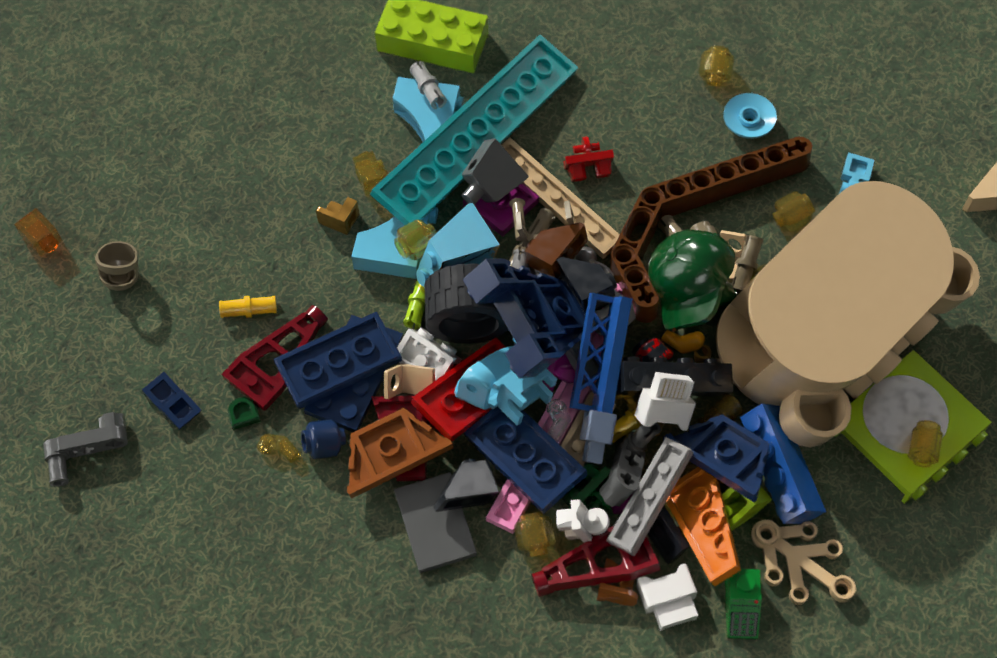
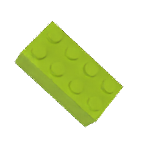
[375,0,488,73]

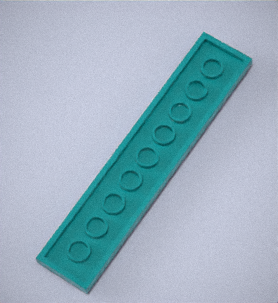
[370,35,579,230]

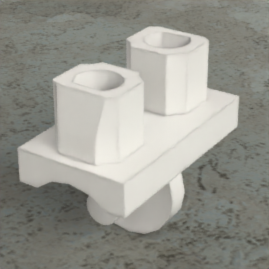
[557,499,610,543]

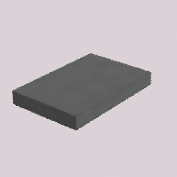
[394,472,477,574]

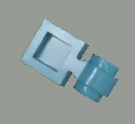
[839,153,874,194]

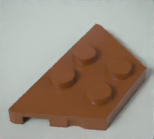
[347,408,454,499]

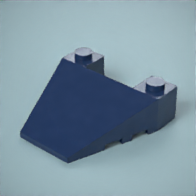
[463,259,585,379]

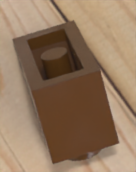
[525,222,588,279]

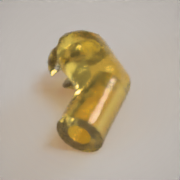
[257,434,301,463]

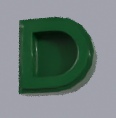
[228,397,261,430]

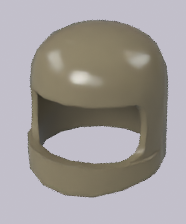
[95,241,139,291]

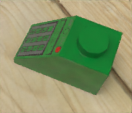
[725,569,761,639]

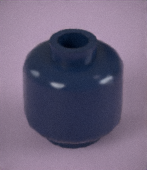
[301,419,346,459]

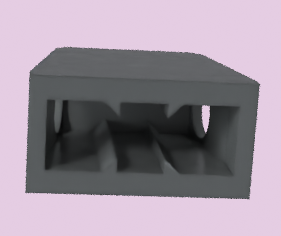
[462,139,529,205]

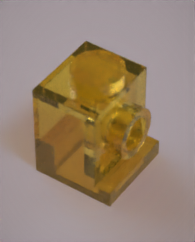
[353,151,388,196]

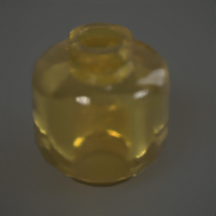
[699,46,734,86]
[772,191,815,231]
[394,219,436,261]
[514,512,556,557]

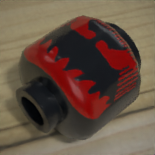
[632,337,674,362]

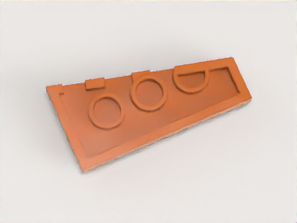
[666,467,741,586]

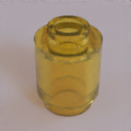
[908,420,943,467]

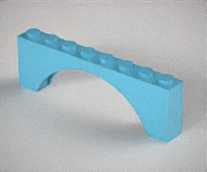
[351,77,464,279]

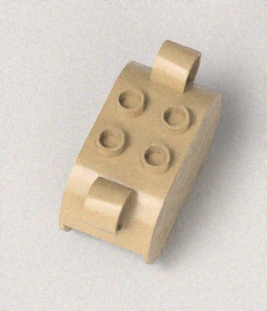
[716,181,980,447]

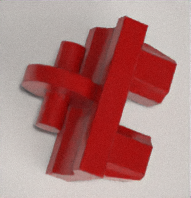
[563,136,614,182]

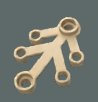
[751,520,856,605]

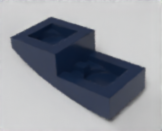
[142,372,202,430]

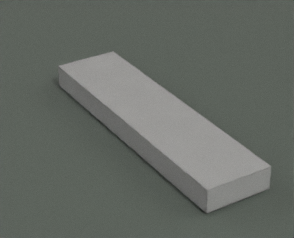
[607,438,694,556]

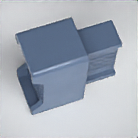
[579,410,617,464]

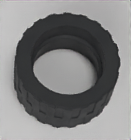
[424,263,508,344]

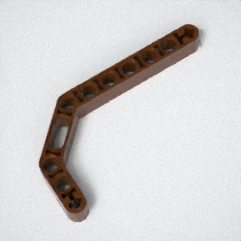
[611,137,812,323]

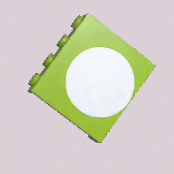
[835,350,991,504]

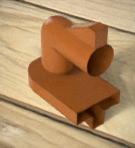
[597,558,638,606]

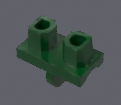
[562,462,612,513]

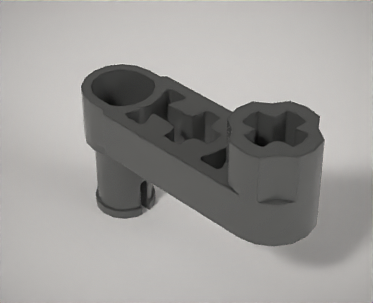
[43,412,128,487]
[599,422,661,507]

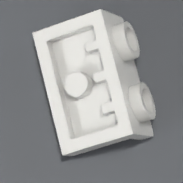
[397,327,462,380]

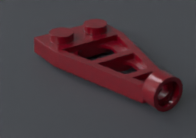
[221,305,328,411]
[531,526,660,597]

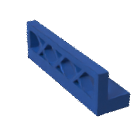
[569,293,632,414]

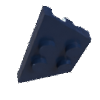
[663,415,770,502]

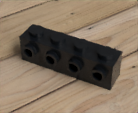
[616,357,733,397]

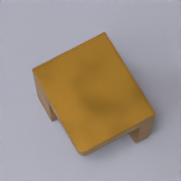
[316,197,360,235]

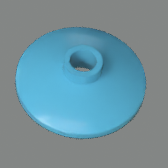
[724,93,777,139]

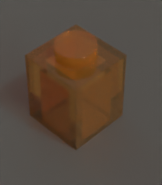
[14,208,62,257]

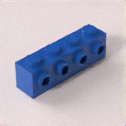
[740,403,826,525]

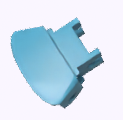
[454,338,557,426]

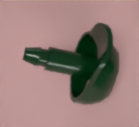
[648,229,738,332]

